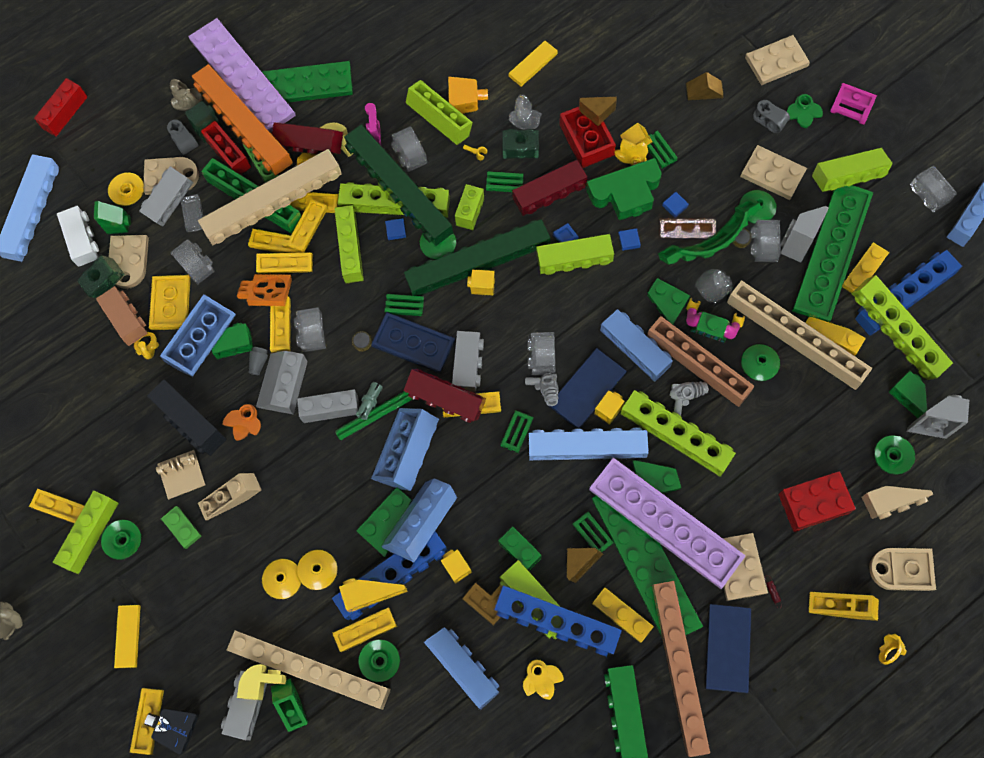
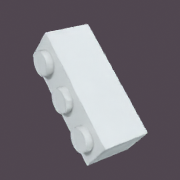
[57,206,99,267]

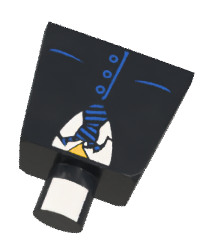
[144,709,200,754]

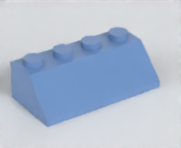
[160,294,236,377]
[371,408,439,491]
[382,479,457,562]
[424,627,499,710]

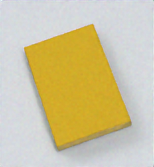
[149,275,191,330]

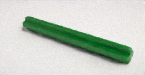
[335,391,413,440]

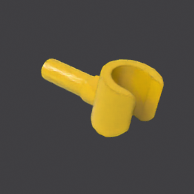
[463,145,487,160]

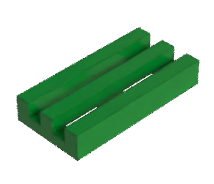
[647,131,678,169]
[486,172,523,192]
[385,294,424,316]
[501,410,533,454]
[573,512,614,552]

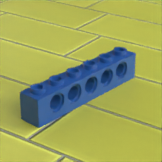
[855,250,962,336]
[332,532,447,621]
[494,586,622,657]

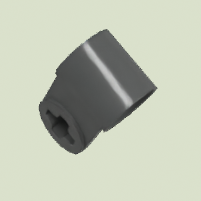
[753,100,790,133]
[167,120,199,155]

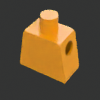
[448,77,488,114]

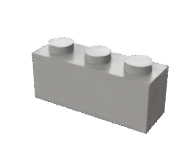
[140,166,194,226]
[452,331,484,393]
[297,389,359,423]
[221,671,267,740]

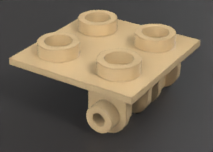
[156,450,205,500]

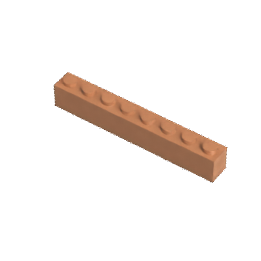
[652,581,710,757]

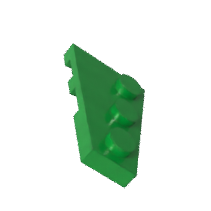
[357,488,412,558]

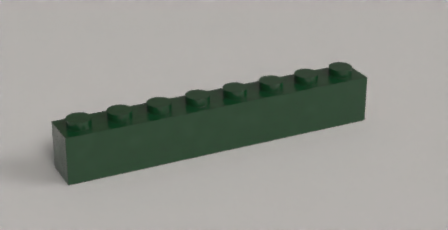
[344,124,453,246]
[404,219,550,296]

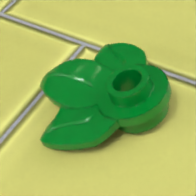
[787,94,823,128]

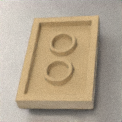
[745,35,810,85]
[740,145,807,200]
[723,533,768,601]

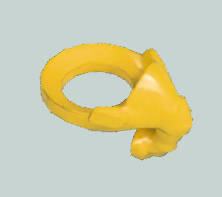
[134,332,159,359]
[879,634,907,665]

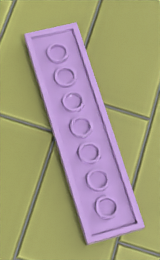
[188,18,296,133]
[589,458,745,589]

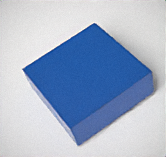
[662,192,689,218]
[385,218,406,240]
[553,223,578,243]
[618,228,641,251]

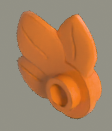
[223,404,261,441]

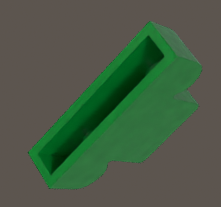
[586,158,661,220]

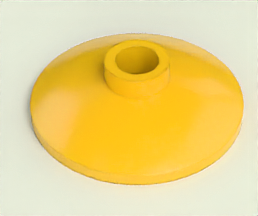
[108,173,144,206]
[297,550,337,590]
[262,559,301,599]

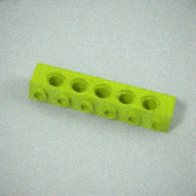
[338,182,450,218]
[851,275,953,380]
[621,390,736,477]

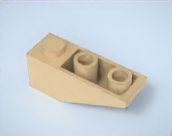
[198,473,261,520]
[862,486,933,520]

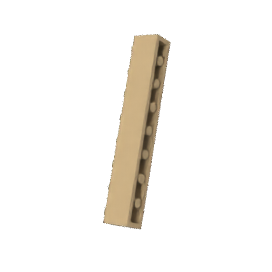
[198,149,342,245]
[727,280,872,390]
[227,631,391,710]

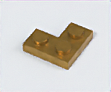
[462,583,502,626]

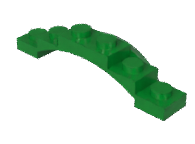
[658,199,762,265]

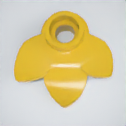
[615,138,648,166]
[523,659,564,700]

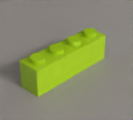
[406,80,473,145]
[812,148,893,192]
[335,205,364,283]
[536,234,614,275]
[53,491,119,574]
[499,560,562,639]

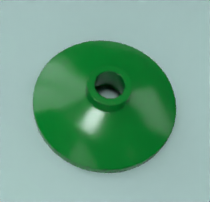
[739,190,776,224]
[420,233,456,260]
[741,344,780,381]
[874,435,915,475]
[101,520,141,560]
[359,640,400,682]

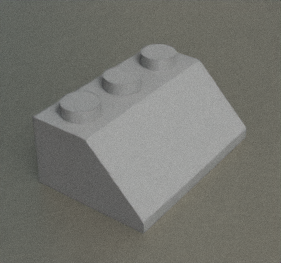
[780,206,829,262]
[256,351,308,414]
[907,395,969,439]

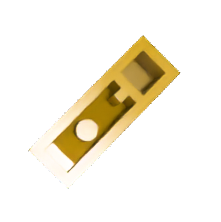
[806,317,866,356]
[339,578,408,613]
[809,592,879,621]

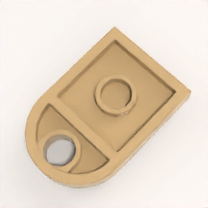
[144,157,199,195]
[107,235,149,289]
[869,548,936,591]

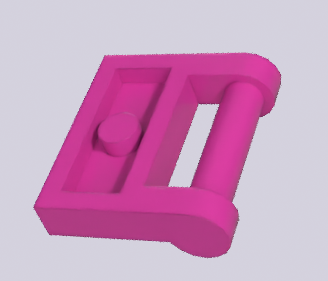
[830,83,877,125]
[365,103,381,146]

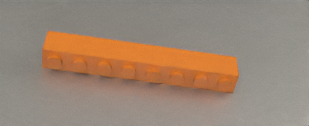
[192,64,293,176]

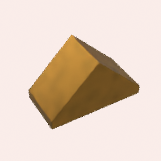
[686,72,723,100]
[579,97,617,126]
[567,548,603,583]

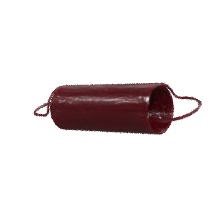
[765,575,782,608]

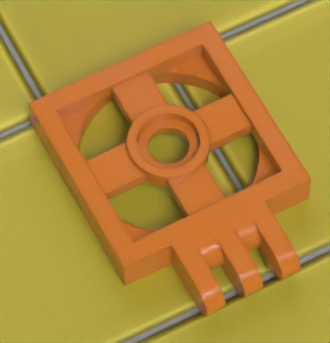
[237,274,292,306]

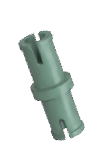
[356,382,382,420]

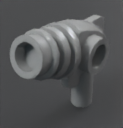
[525,373,558,406]
[670,381,708,416]

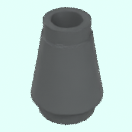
[248,347,268,376]

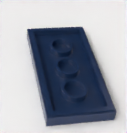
[371,312,455,374]
[549,348,627,429]
[705,604,751,693]

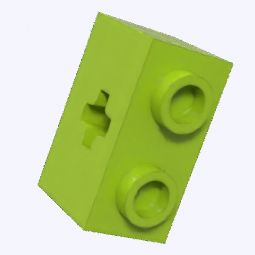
[455,184,484,230]

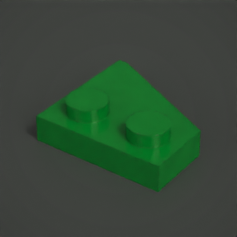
[647,278,690,325]
[632,460,681,494]

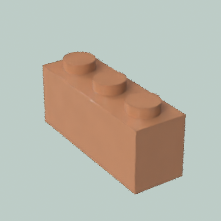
[96,286,148,346]

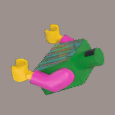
[686,298,745,343]

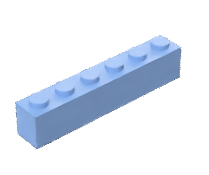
[0,154,59,262]
[529,428,648,460]

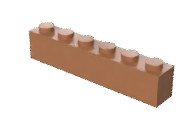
[647,316,754,407]

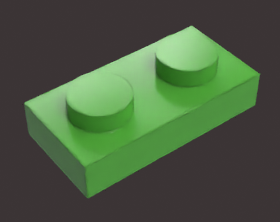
[161,506,202,549]

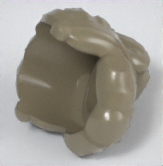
[170,79,203,111]
[0,602,23,640]

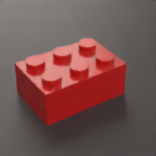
[560,107,616,168]
[778,471,856,532]

